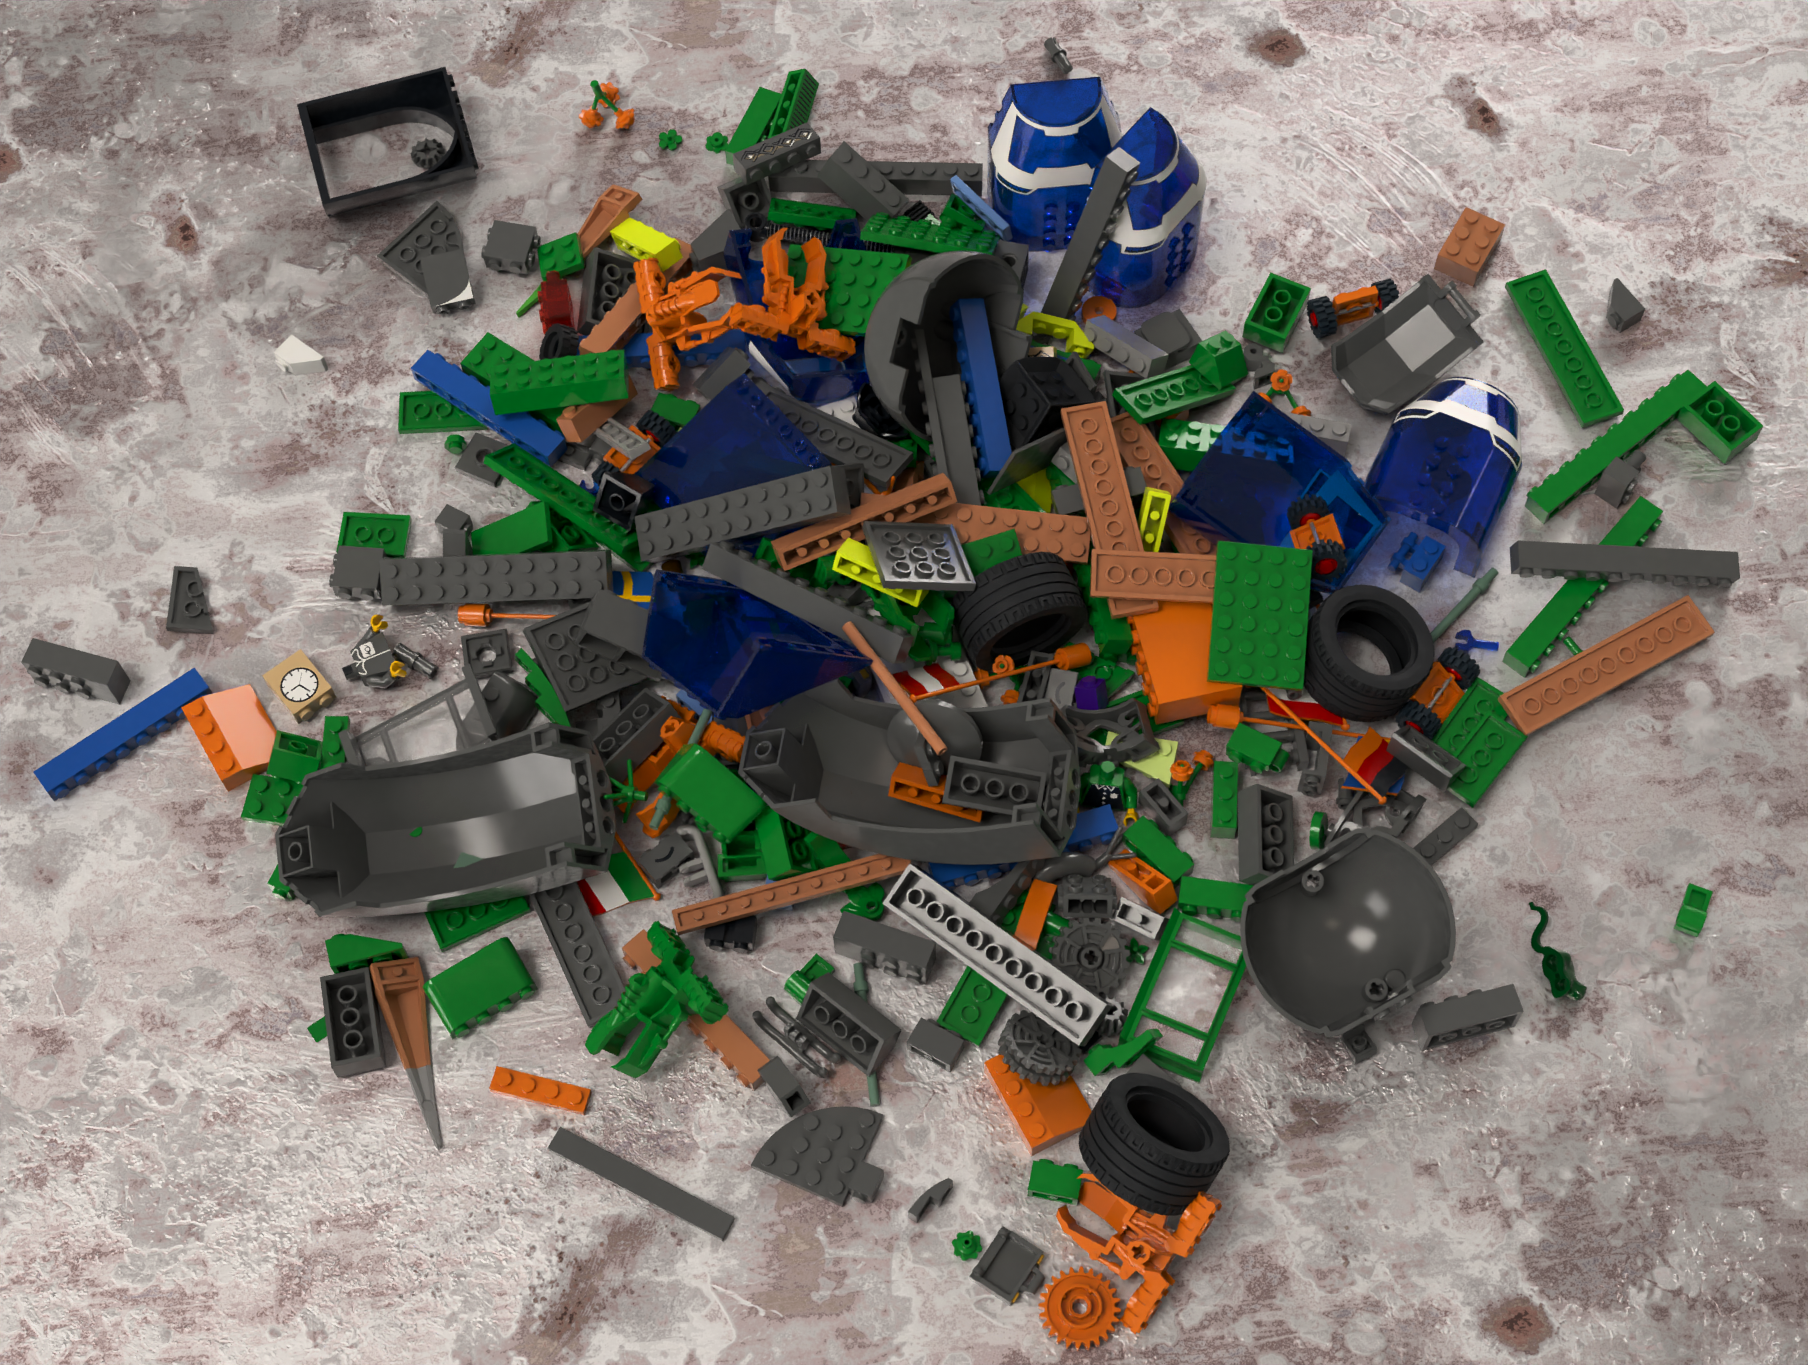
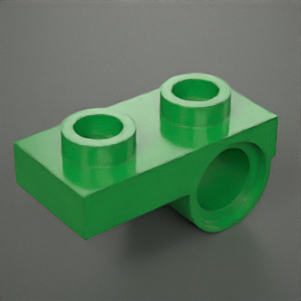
[1673,883,1713,937]
[1036,911,1070,959]
[784,953,835,1005]

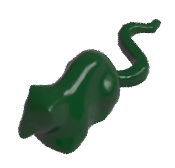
[1529,902,1587,1001]

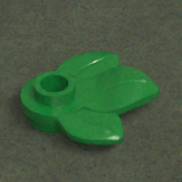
[840,882,885,921]

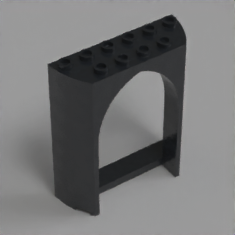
[297,67,479,217]

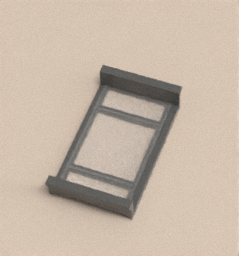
[338,664,500,766]

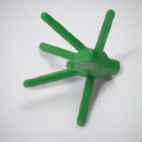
[604,759,648,823]

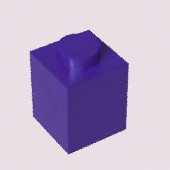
[1074,676,1109,710]

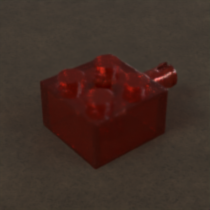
[538,271,575,335]

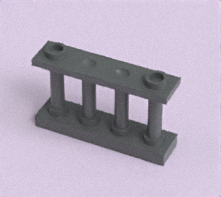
[1238,685,1309,777]

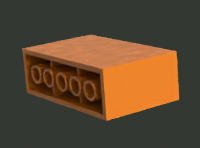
[1126,601,1242,724]

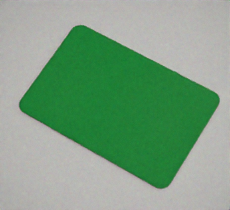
[307,1016,327,1042]

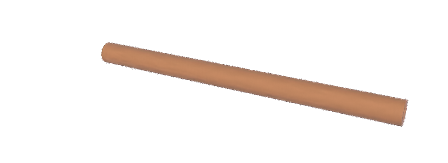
[842,621,948,756]

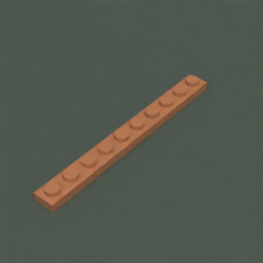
[672,854,911,935]

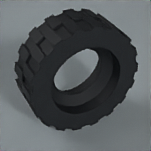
[539,323,579,360]

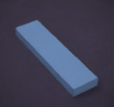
[950,175,1013,241]

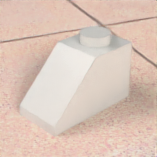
[274,334,328,375]

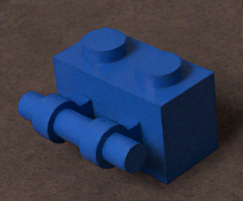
[1388,532,1446,593]

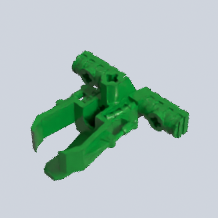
[814,555,954,662]
[585,921,729,1079]

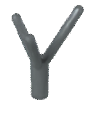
[1094,826,1137,872]

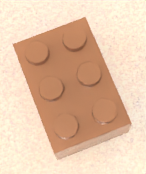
[1434,207,1505,287]

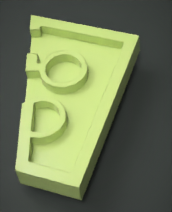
[1105,731,1179,788]

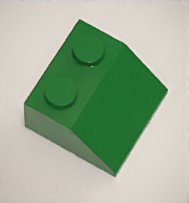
[1189,330,1248,390]
[266,730,323,785]

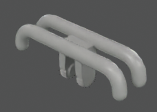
[677,824,725,899]

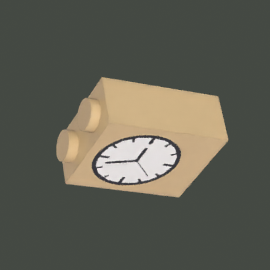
[262,649,336,724]

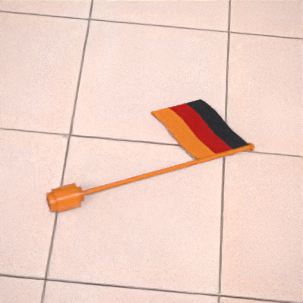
[1244,685,1408,805]

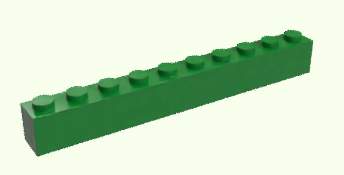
[1525,369,1707,524]
[1046,462,1133,654]
[1502,496,1663,678]

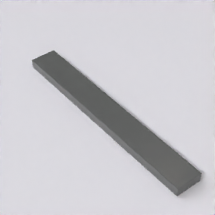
[548,1127,735,1241]

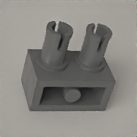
[1594,450,1646,509]

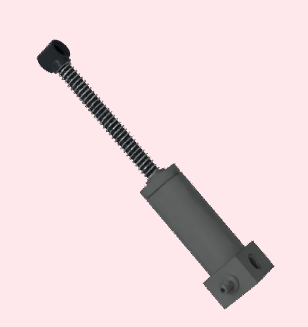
[745,212,1029,289]

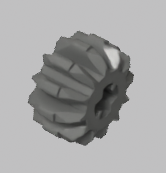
[1096,994,1128,1038]

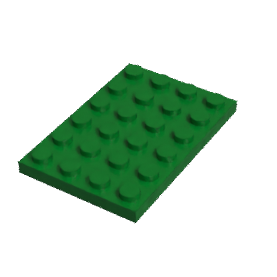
[860,212,1000,256]
[787,244,912,337]
[1207,541,1313,691]

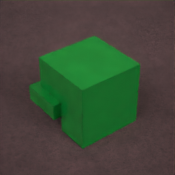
[718,830,767,882]

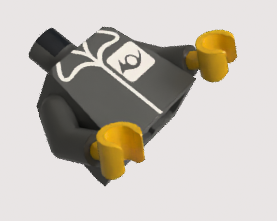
[342,615,407,688]

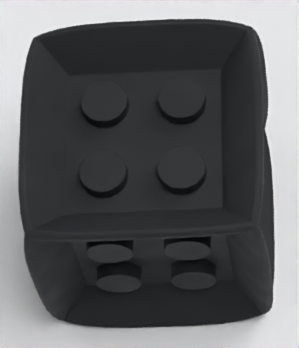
[999,357,1096,450]

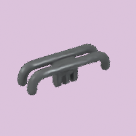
[752,996,841,1078]

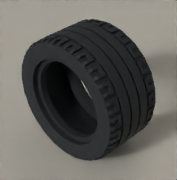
[950,552,1088,671]
[1303,584,1435,722]
[1079,1073,1230,1216]

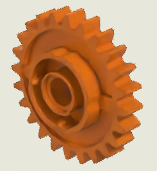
[1038,1266,1121,1351]

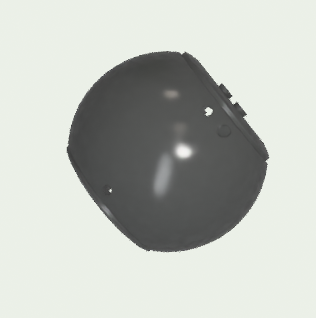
[864,250,1033,442]
[1240,827,1456,1037]

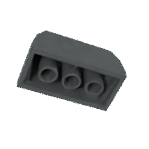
[456,671,539,751]

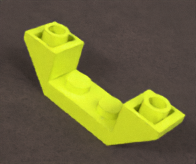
[1016,311,1094,359]

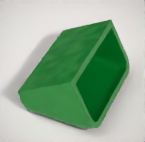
[654,743,767,844]
[423,937,538,1040]

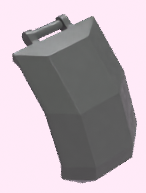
[1331,274,1484,415]

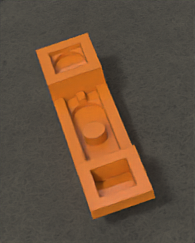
[1014,879,1058,950]

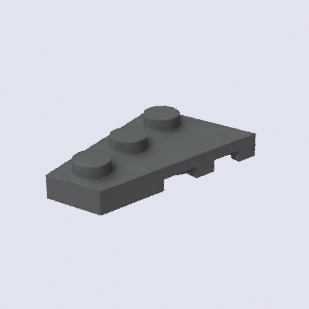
[166,566,213,634]

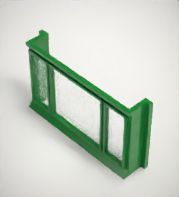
[1117,907,1246,1084]

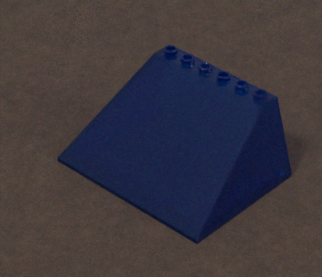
[635,373,832,599]
[642,569,873,720]

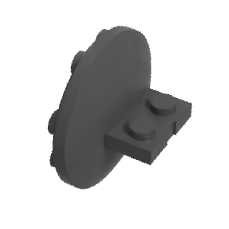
[887,699,983,787]

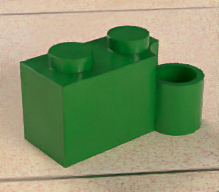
[1226,722,1290,774]

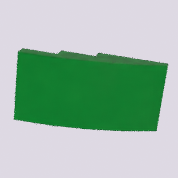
[515,648,571,727]

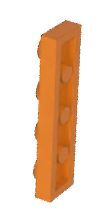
[489,1066,592,1115]

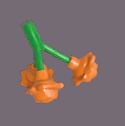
[578,80,635,129]

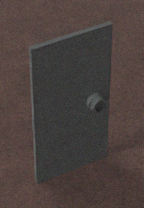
[987,427,1067,495]

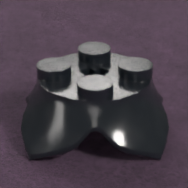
[852,382,908,440]

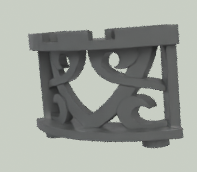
[1060,698,1160,768]
[1324,789,1427,845]

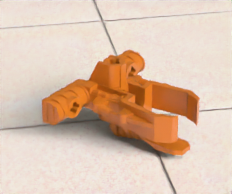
[729,228,855,362]
[633,258,742,392]
[613,695,745,838]
[1056,1171,1222,1334]

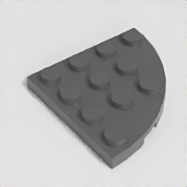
[377,201,464,299]
[751,1106,883,1207]

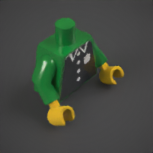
[1077,761,1139,827]

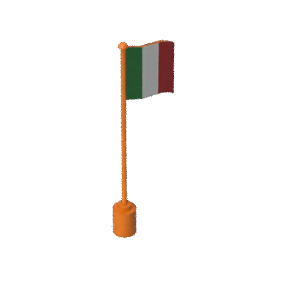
[577,832,661,916]

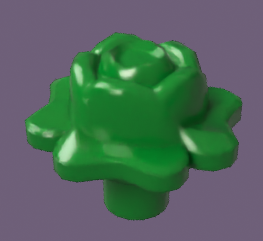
[952,1230,983,1261]

